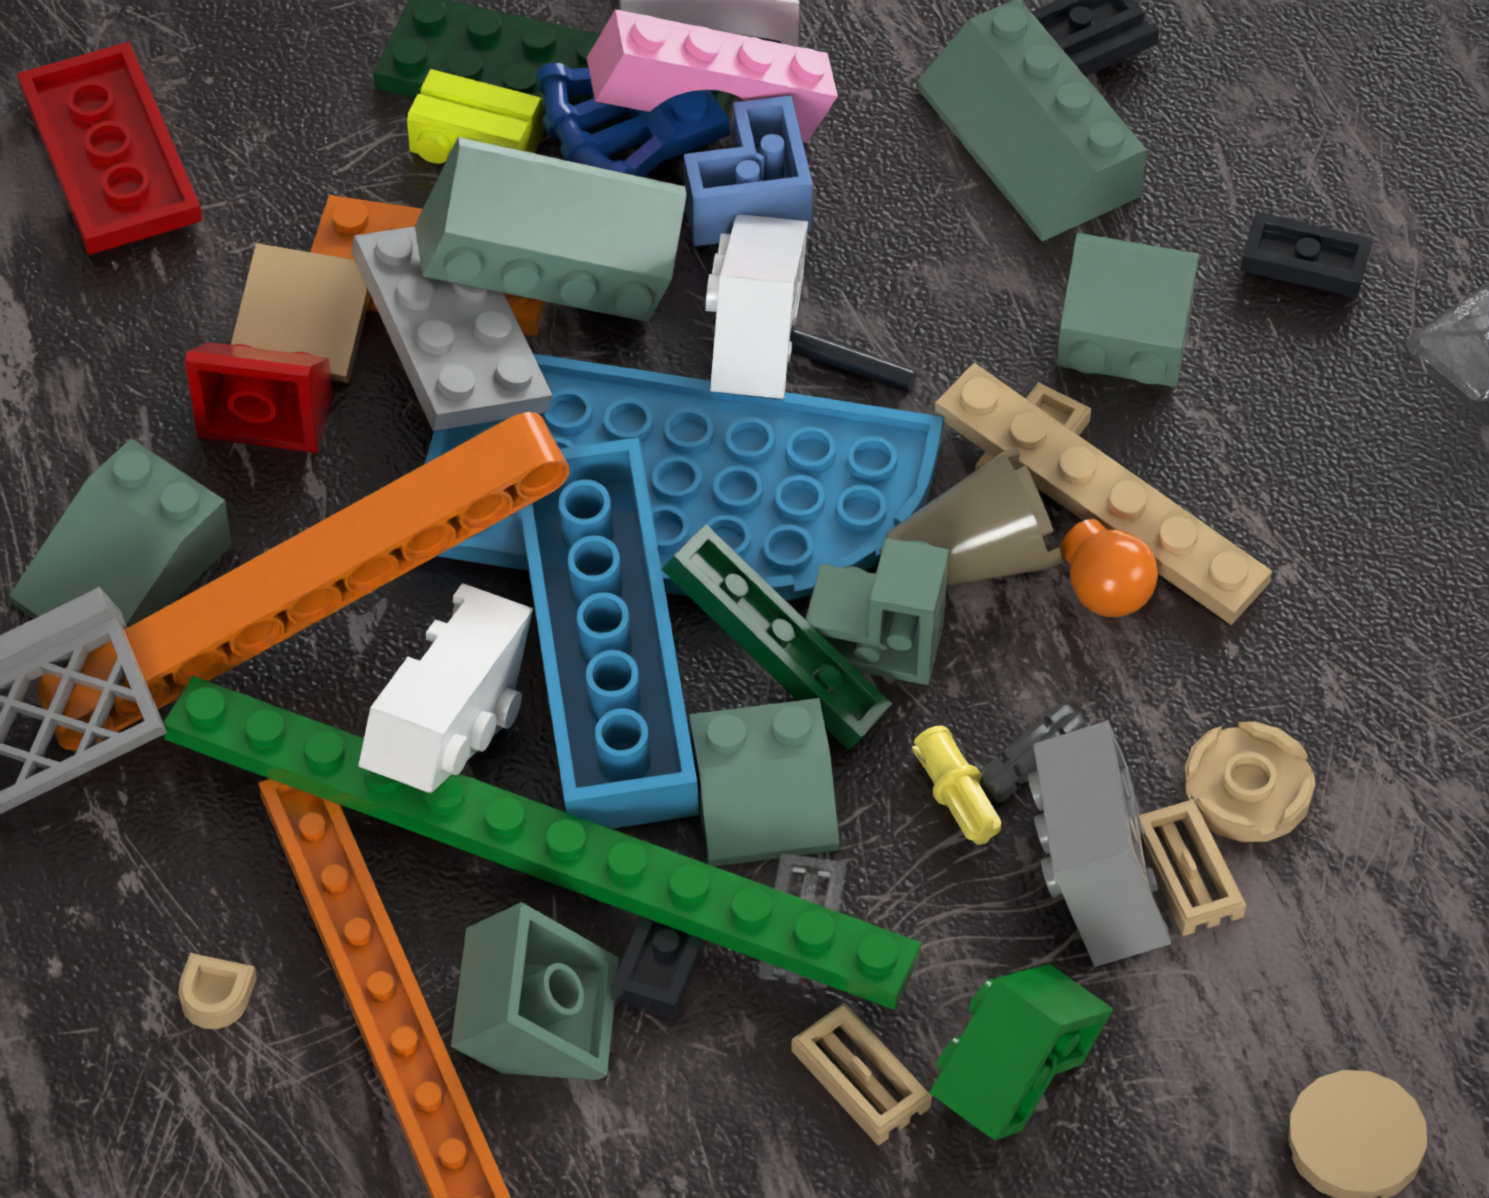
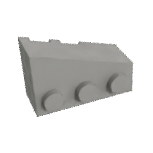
[1028,720,1171,967]

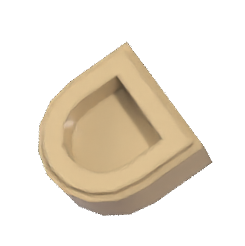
[178,953,257,1029]

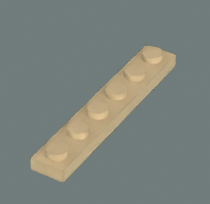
[934,363,1272,625]

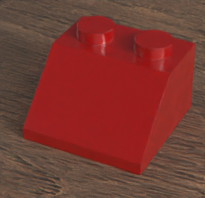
[185,342,334,453]

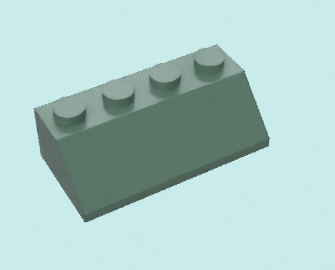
[917,0,1147,242]
[415,137,687,322]

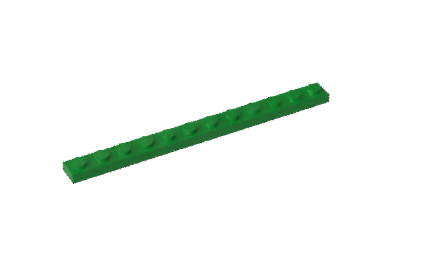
[163,676,921,1010]

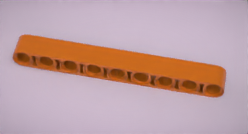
[35,412,570,750]

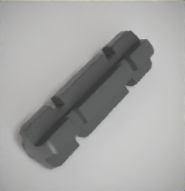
[979,703,1084,803]

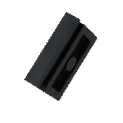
[1031,0,1160,77]

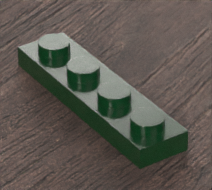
[661,524,892,751]

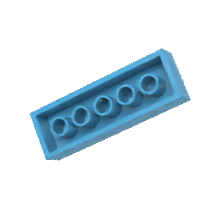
[520,437,699,829]

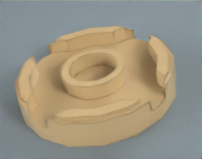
[1183,721,1315,842]
[1287,1070,1427,1198]

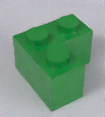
[929,963,1114,1141]

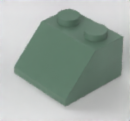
[1056,233,1199,387]
[689,698,839,867]
[451,902,619,1080]

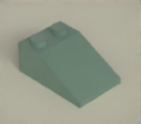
[9,438,232,628]

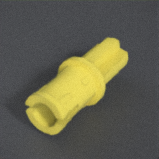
[912,726,1001,845]

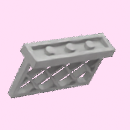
[0,587,167,814]

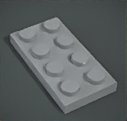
[351,227,553,431]

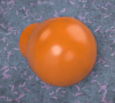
[1060,519,1158,618]

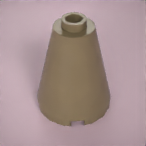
[879,447,1063,586]

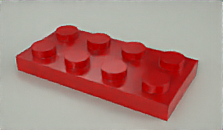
[17,42,202,255]

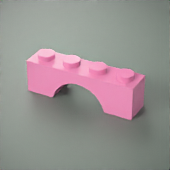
[587,9,838,143]

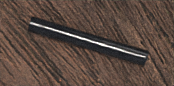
[789,327,917,393]

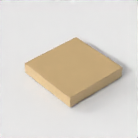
[231,243,371,383]

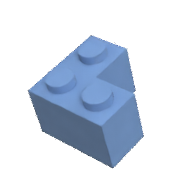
[684,95,813,246]

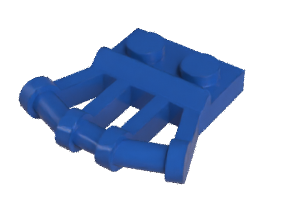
[536,63,730,177]

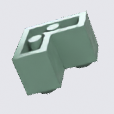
[806,538,949,686]

